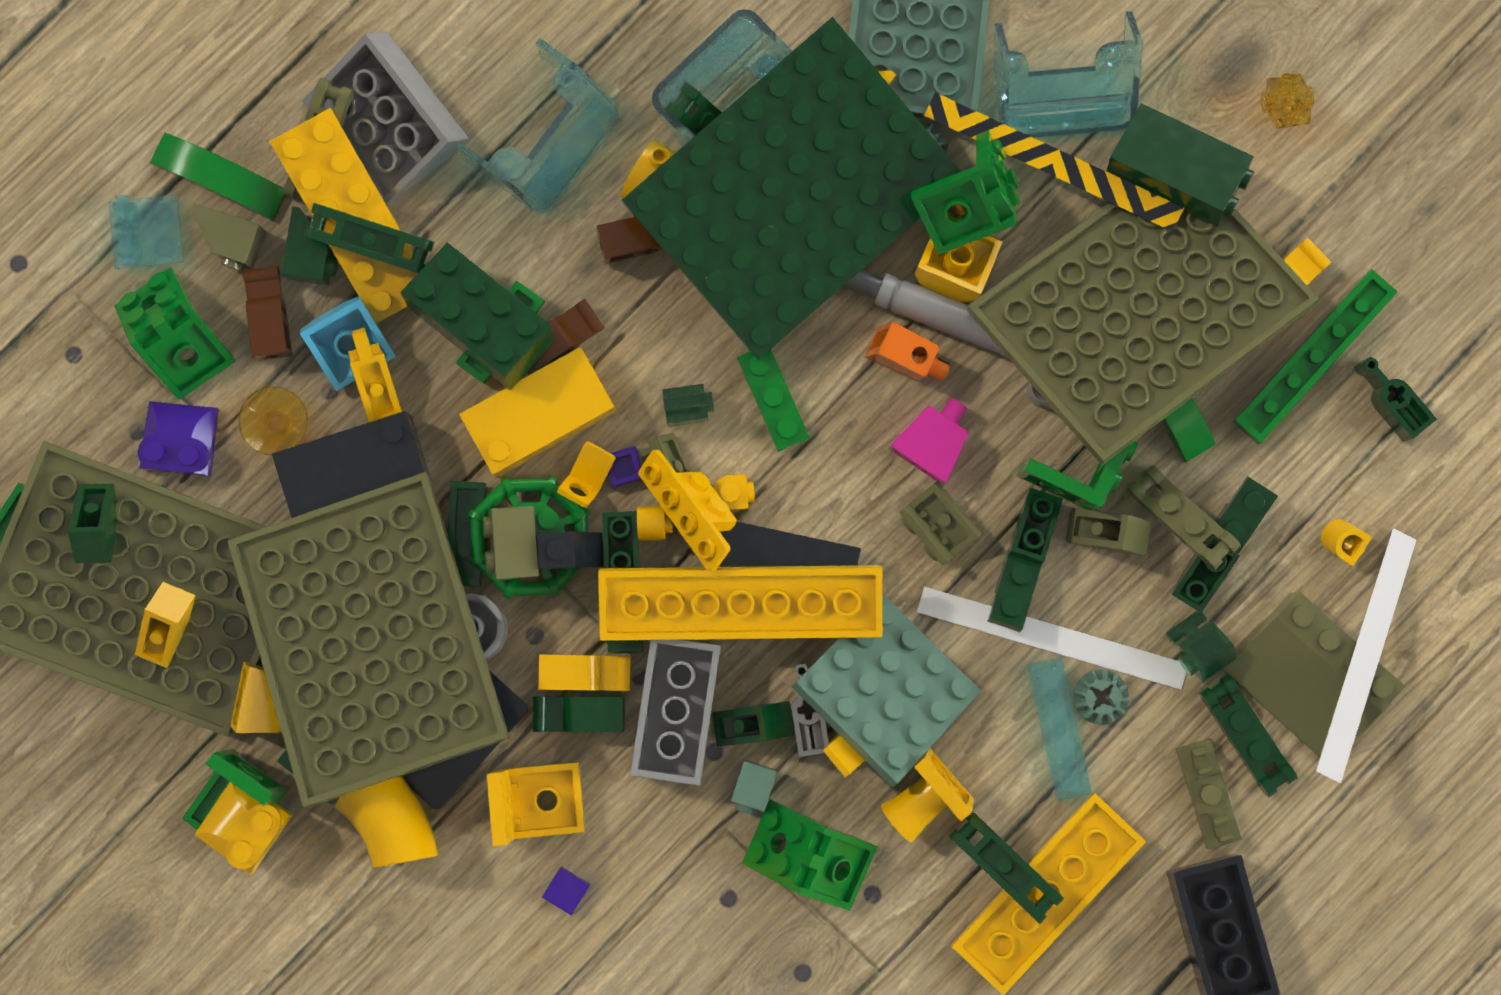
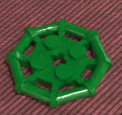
[467,475,590,599]

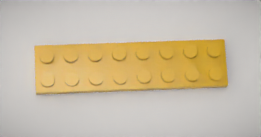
[598,565,883,641]

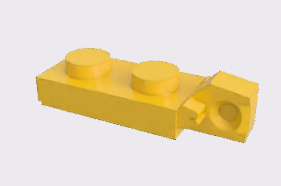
[348,327,402,422]

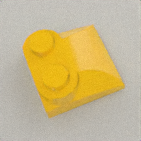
[915,236,1002,303]
[194,782,293,875]

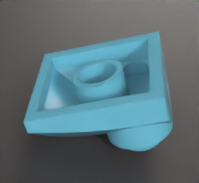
[300,296,396,391]

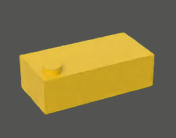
[459,347,617,478]

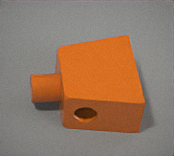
[865,322,950,382]

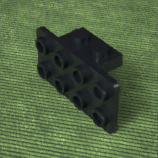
[401,670,528,809]

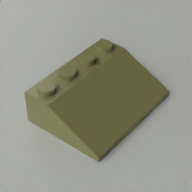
[1222,592,1405,758]

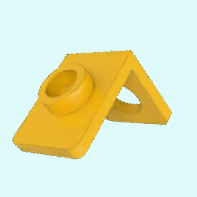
[557,441,616,508]

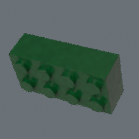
[400,242,556,390]

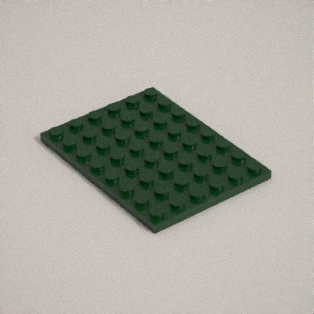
[621,17,961,360]

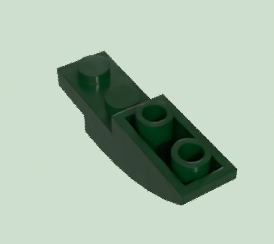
[1171,476,1278,613]
[987,488,1063,632]
[602,511,643,654]

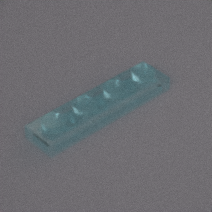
[1027,657,1092,801]

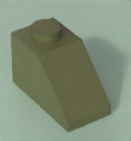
[191,203,266,271]
[1066,508,1152,556]

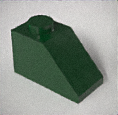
[281,206,338,286]
[68,484,116,563]
[712,701,795,747]

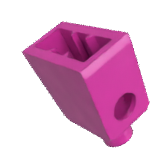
[889,398,969,486]

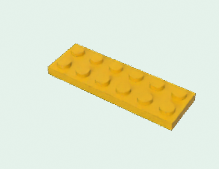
[269,108,418,323]
[951,792,1146,995]

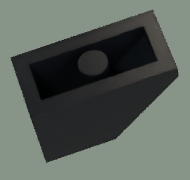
[536,532,604,571]

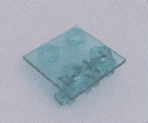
[109,194,184,269]

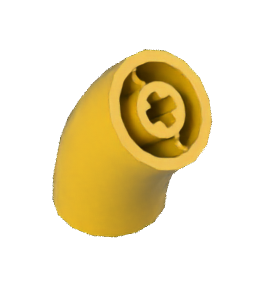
[335,776,439,868]

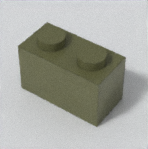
[483,506,539,581]

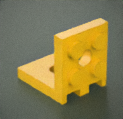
[487,762,586,846]

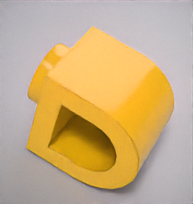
[713,474,755,511]
[637,506,673,542]
[1321,519,1372,566]

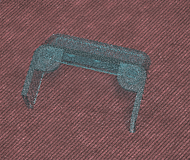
[652,9,792,147]
[994,11,1143,138]
[456,38,619,213]

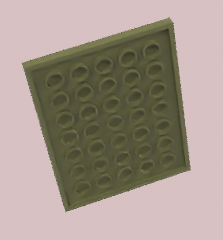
[967,203,1319,465]
[0,441,267,737]
[227,472,510,808]

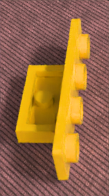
[638,450,737,572]

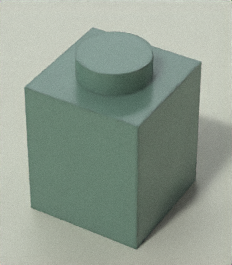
[731,759,777,815]

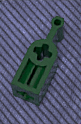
[1354,357,1437,442]
[533,696,625,732]

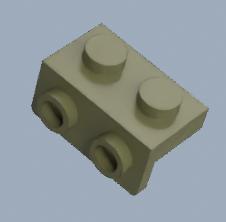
[899,481,982,565]

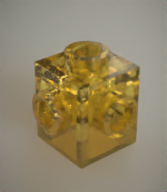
[1261,73,1314,129]

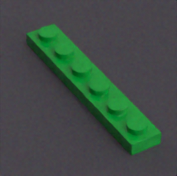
[1232,269,1397,444]

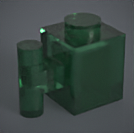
[662,384,714,427]
[1165,611,1237,682]

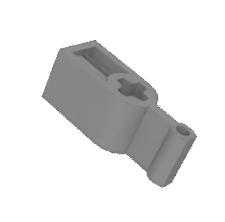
[791,663,829,757]

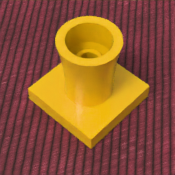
[881,748,974,843]

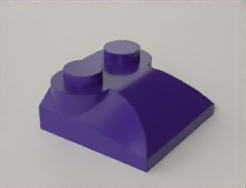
[137,401,219,476]

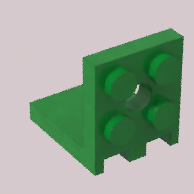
[911,130,1020,255]
[114,267,236,400]
[1016,441,1138,511]
[182,749,290,830]
[742,799,878,911]

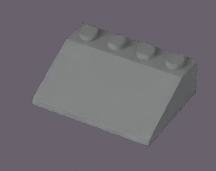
[302,32,469,206]

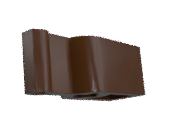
[597,217,662,264]
[243,266,293,361]
[527,299,605,375]

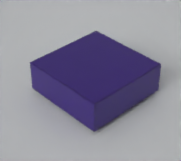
[608,446,643,489]
[542,866,591,916]

